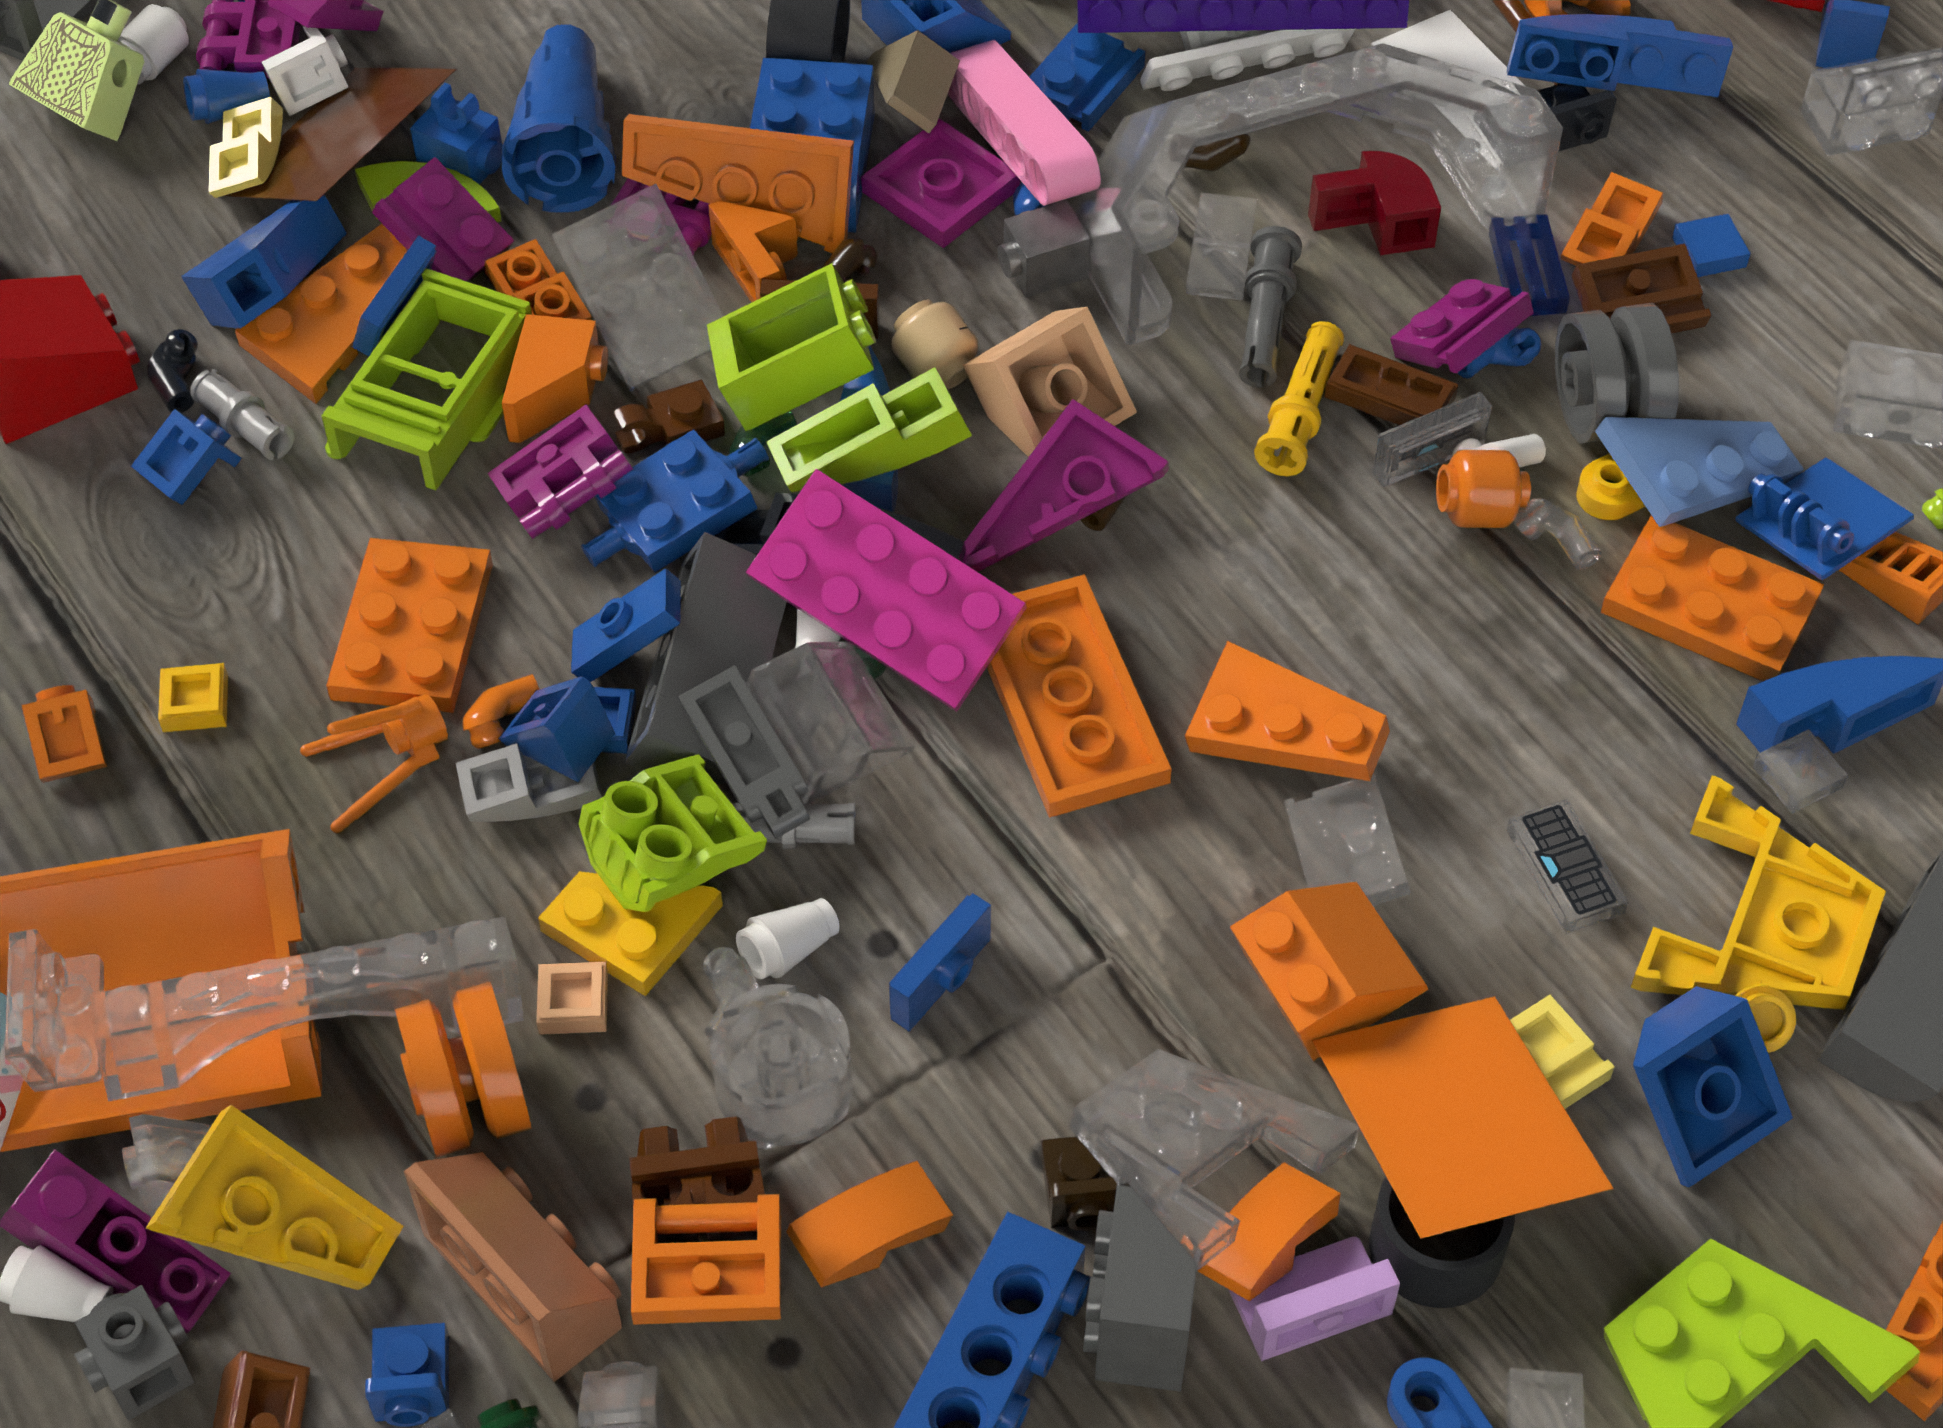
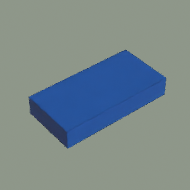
[352,235,437,357]

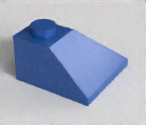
[1633,986,1793,1188]

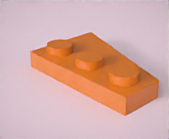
[1185,641,1390,781]

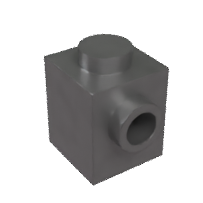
[998,200,1090,298]

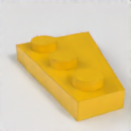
[145,1105,404,1290]

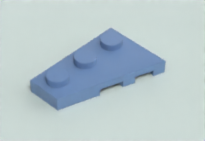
[1595,417,1804,527]

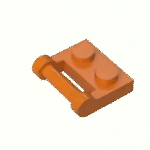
[631,1194,781,1325]

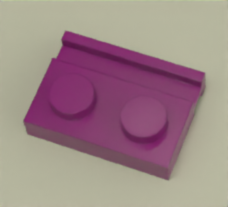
[372,157,515,282]
[1390,279,1534,373]

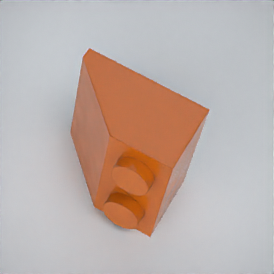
[1230,882,1428,1061]

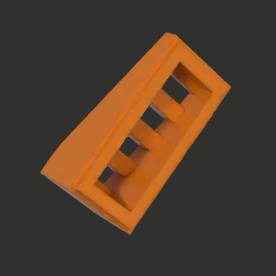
[1839,531,1943,625]

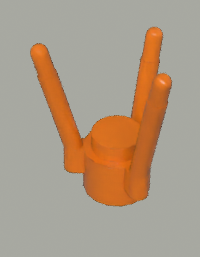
[300,694,448,833]

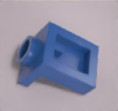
[131,409,242,505]
[365,1323,449,1427]

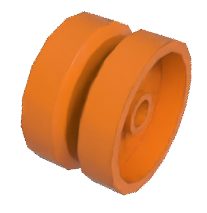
[395,982,532,1157]

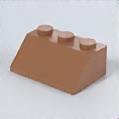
[404,1152,622,1382]

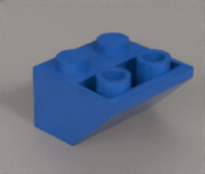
[861,0,1011,53]

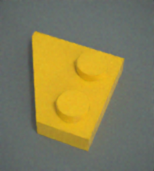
[538,871,723,996]

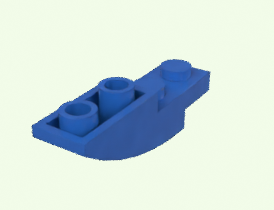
[1506,14,1733,97]

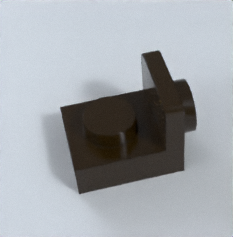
[1041,1133,1122,1231]

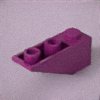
[0,1149,231,1333]

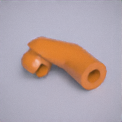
[463,674,540,749]

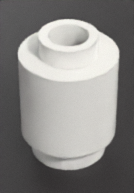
[118,4,189,84]

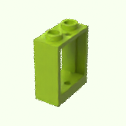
[707,263,876,432]

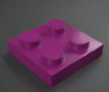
[861,118,1020,248]

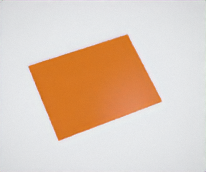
[1312,996,1614,1239]

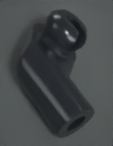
[147,329,198,413]

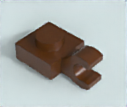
[614,379,725,453]

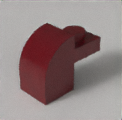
[1308,151,1442,256]

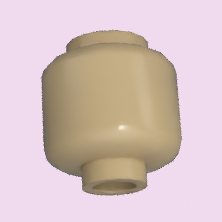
[892,299,978,389]

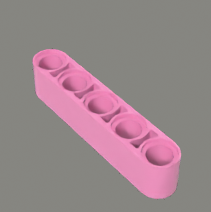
[948,40,1101,206]

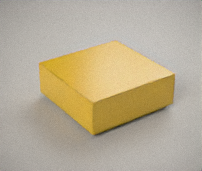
[158,663,228,732]

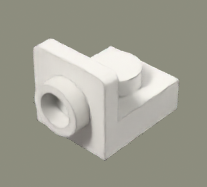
[262,26,348,116]

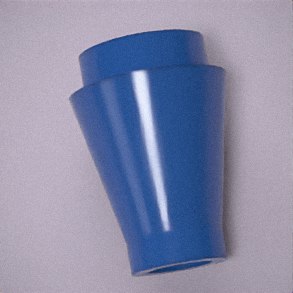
[183,69,270,124]

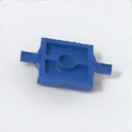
[581,429,769,572]

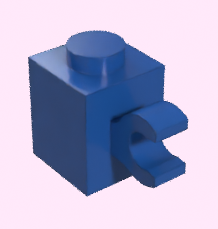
[410,83,503,185]

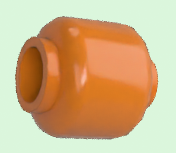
[1436,450,1531,528]

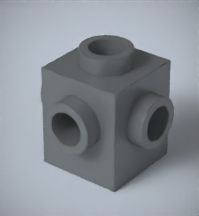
[74,1285,195,1421]

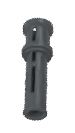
[1239,226,1302,388]

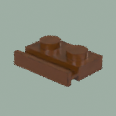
[1571,244,1712,334]

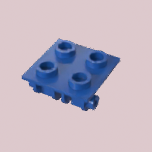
[1735,457,1914,581]

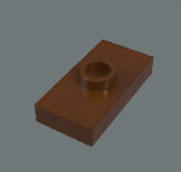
[1324,344,1459,428]

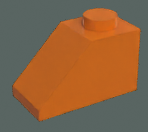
[502,314,608,443]

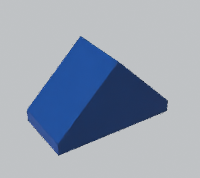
[1815,0,1890,75]
[498,676,616,782]

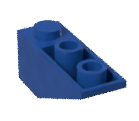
[181,195,347,329]

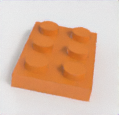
[1600,515,1825,681]
[326,538,493,713]

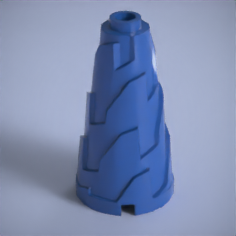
[502,24,616,213]

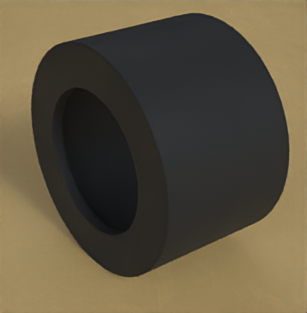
[766,0,850,63]
[1369,1176,1515,1308]

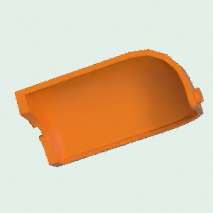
[0,829,322,1152]

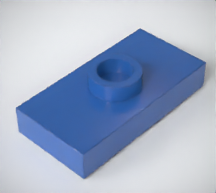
[571,568,681,682]
[889,893,991,1032]

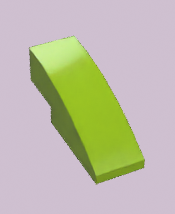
[766,367,972,492]

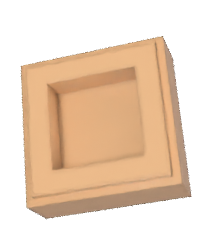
[536,962,608,1035]

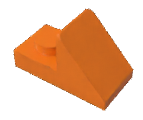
[708,201,798,302]

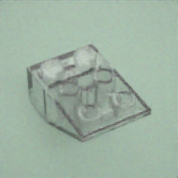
[551,184,723,391]

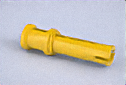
[1254,321,1344,477]

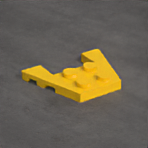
[1630,775,1886,1010]

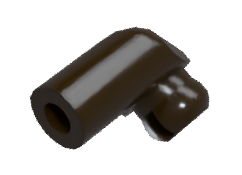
[1168,117,1251,171]

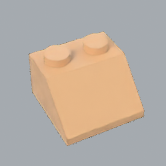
[963,306,1137,457]

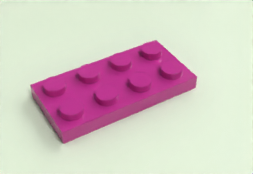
[746,469,1027,712]

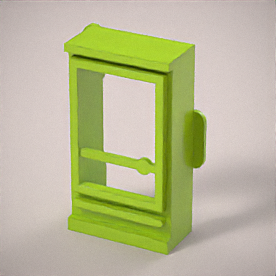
[321,268,532,491]

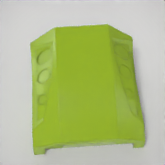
[579,754,767,912]

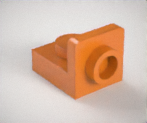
[21,685,107,783]

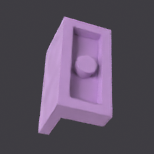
[1229,1237,1400,1361]

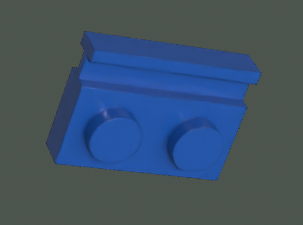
[1029,22,1145,132]

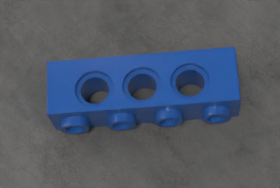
[894,1211,1091,1428]

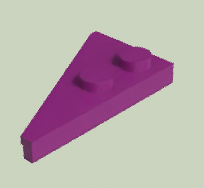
[962,399,1169,572]

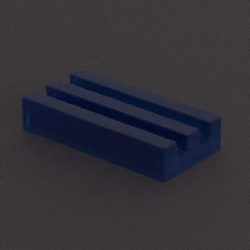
[1488,214,1570,316]

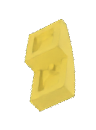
[209,97,283,198]

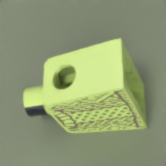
[9,0,144,141]

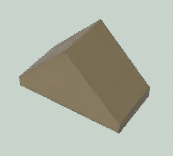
[867,30,960,133]

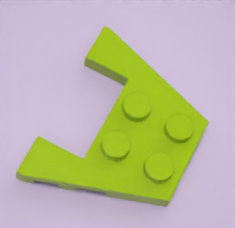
[1604,1239,1920,1428]

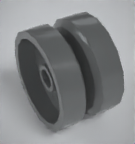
[1555,303,1679,444]

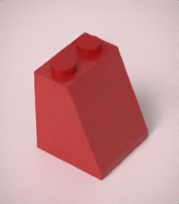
[0,275,140,445]

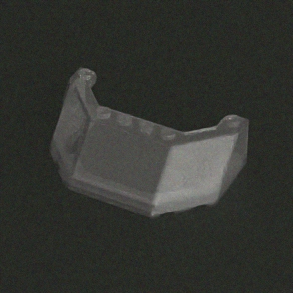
[1071,43,1563,346]

